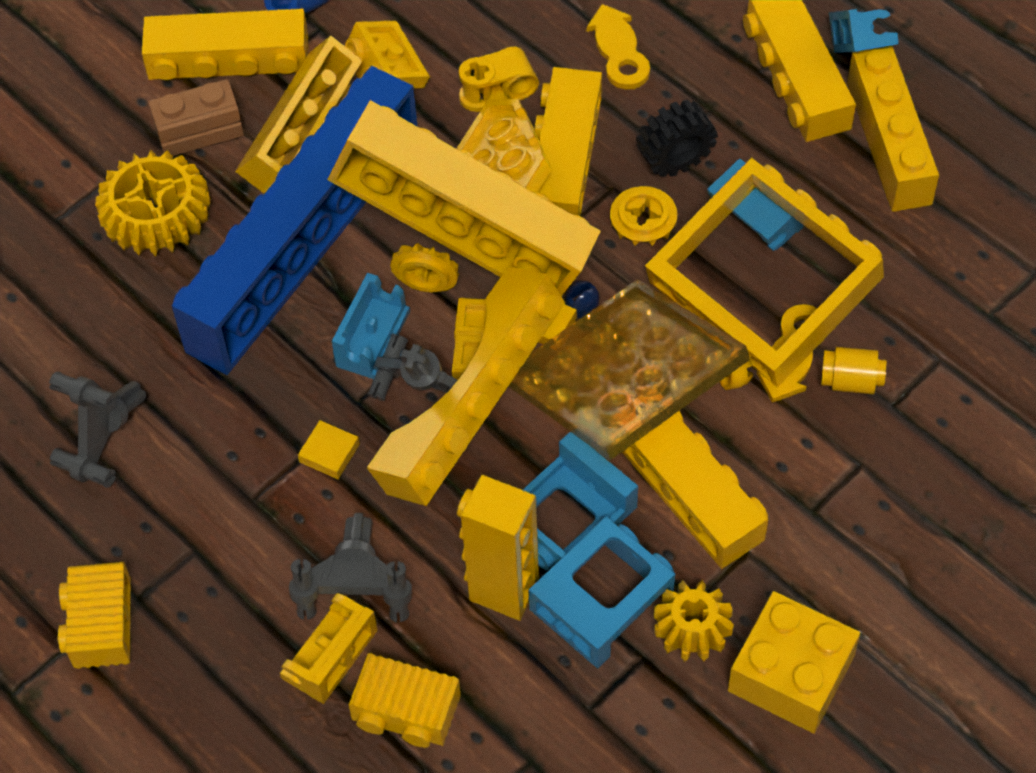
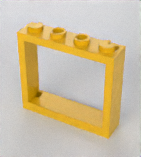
[645,157,884,388]

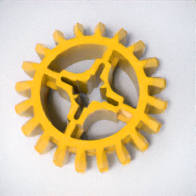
[95,149,211,257]

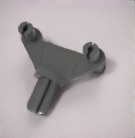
[367,333,457,401]
[49,371,146,488]
[289,512,412,622]

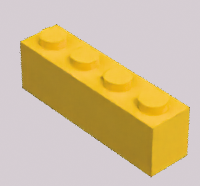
[743,0,856,142]
[142,9,308,80]
[235,35,362,194]
[847,45,939,212]
[535,67,602,216]
[611,390,768,569]
[457,475,539,621]

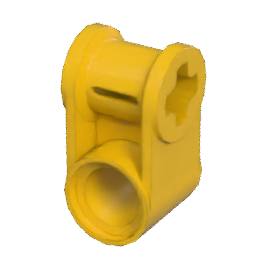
[458,46,539,112]

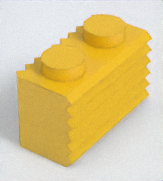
[58,562,131,669]
[349,653,461,748]

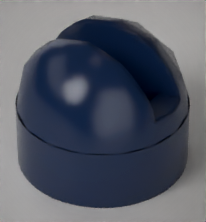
[565,280,600,319]

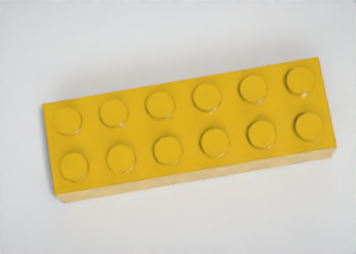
[327,100,601,296]

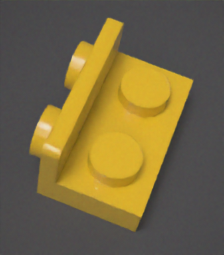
[344,21,430,88]

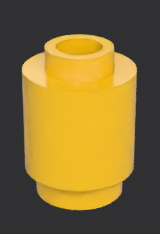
[821,347,887,394]

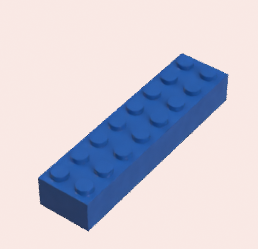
[171,65,418,375]

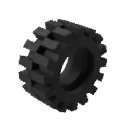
[636,100,718,177]

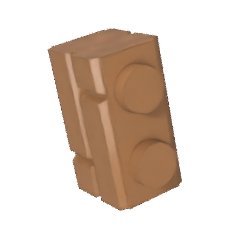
[148,79,244,156]

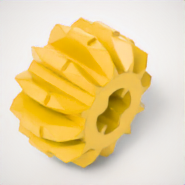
[654,580,734,662]

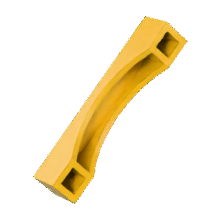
[367,267,565,506]

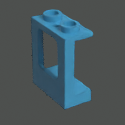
[523,431,638,570]
[529,517,675,669]

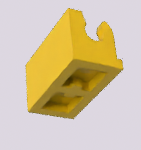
[280,593,378,705]

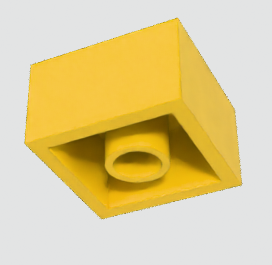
[728,591,861,734]

